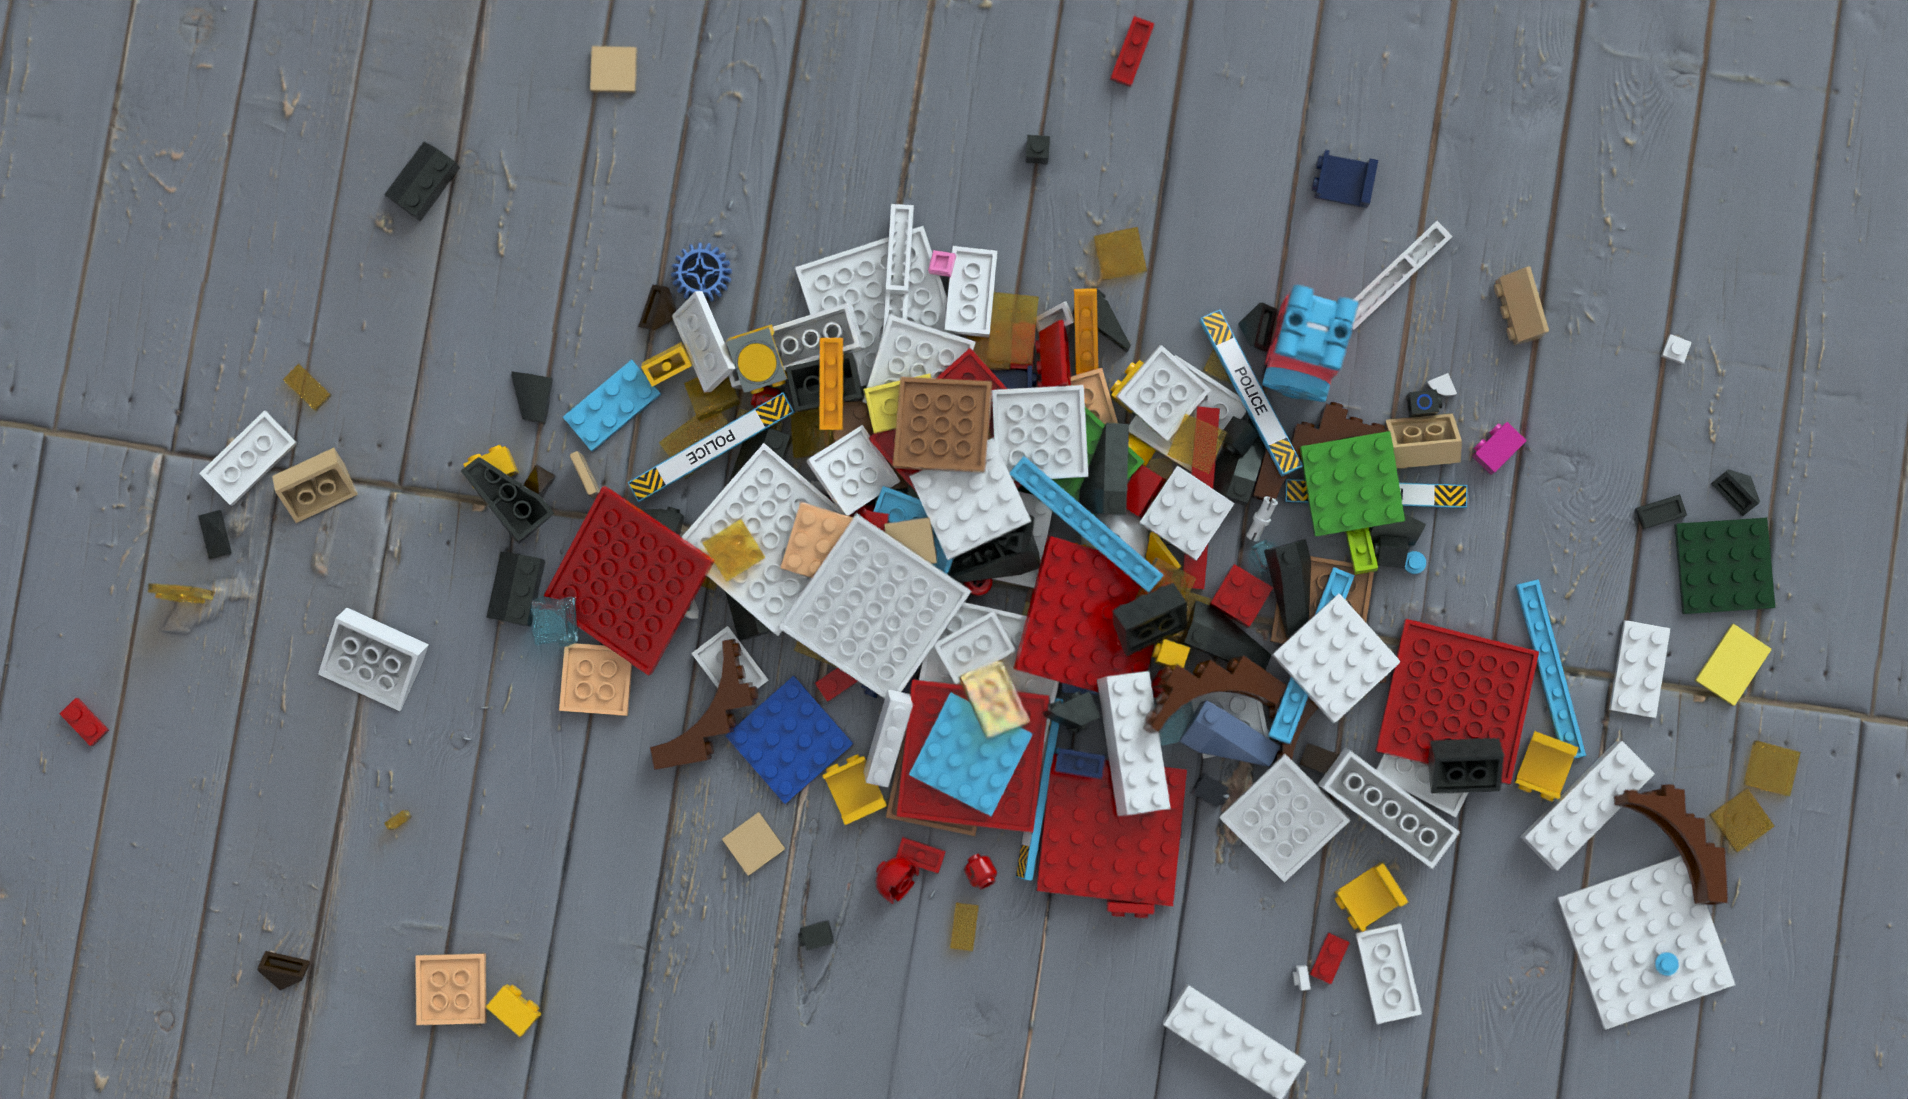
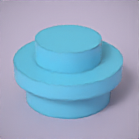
[1405,551,1426,574]
[1655,952,1679,976]

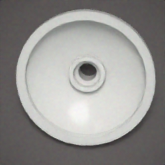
[1081,509,1149,558]

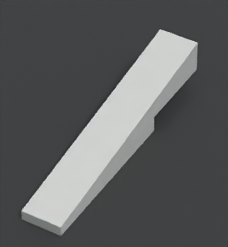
[883,204,914,331]
[1352,221,1453,330]

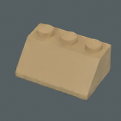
[1494,266,1549,345]
[1385,413,1462,469]
[272,448,358,523]

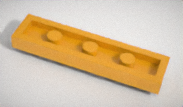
[1074,288,1098,375]
[819,338,843,430]

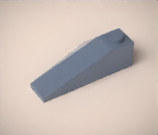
[1179,700,1280,767]

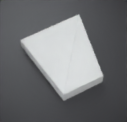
[1033,301,1074,332]

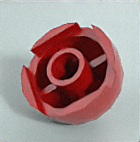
[876,857,920,904]

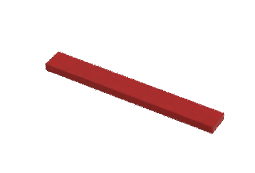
[1182,406,1220,589]

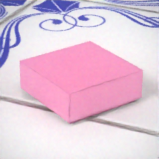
[928,250,956,277]

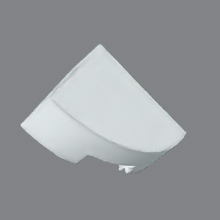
[1426,373,1457,396]

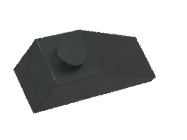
[1073,288,1131,352]

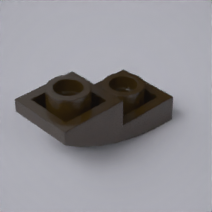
[1300,743,1340,774]

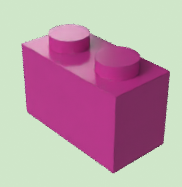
[1472,422,1527,475]

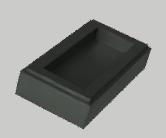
[1635,494,1687,530]

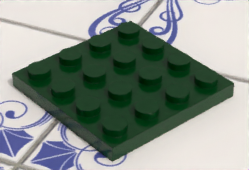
[1674,517,1776,614]

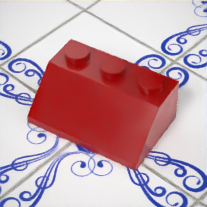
[1036,320,1071,387]

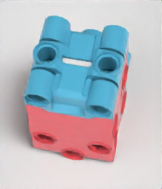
[1262,285,1359,402]

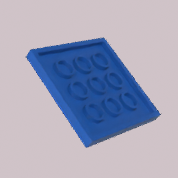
[725,676,854,804]

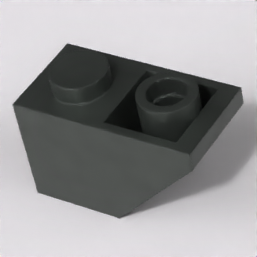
[1043,691,1101,729]

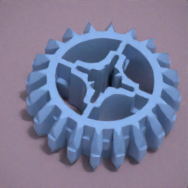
[671,243,732,302]

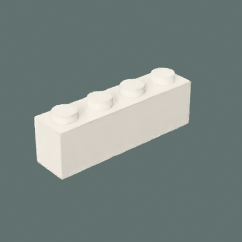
[863,689,913,787]

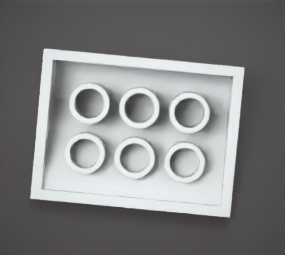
[318,608,429,711]

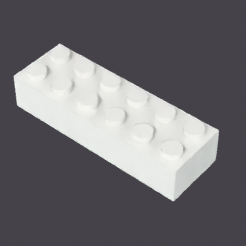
[724,303,865,389]
[1097,671,1170,816]
[1520,741,1655,871]
[1318,748,1460,869]
[1162,984,1306,1099]

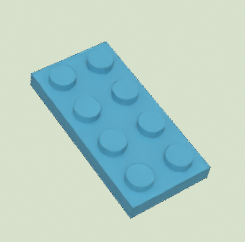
[563,360,662,452]

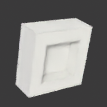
[1661,334,1692,364]
[1293,965,1311,991]

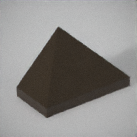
[638,284,677,330]
[523,464,556,497]
[257,951,310,990]

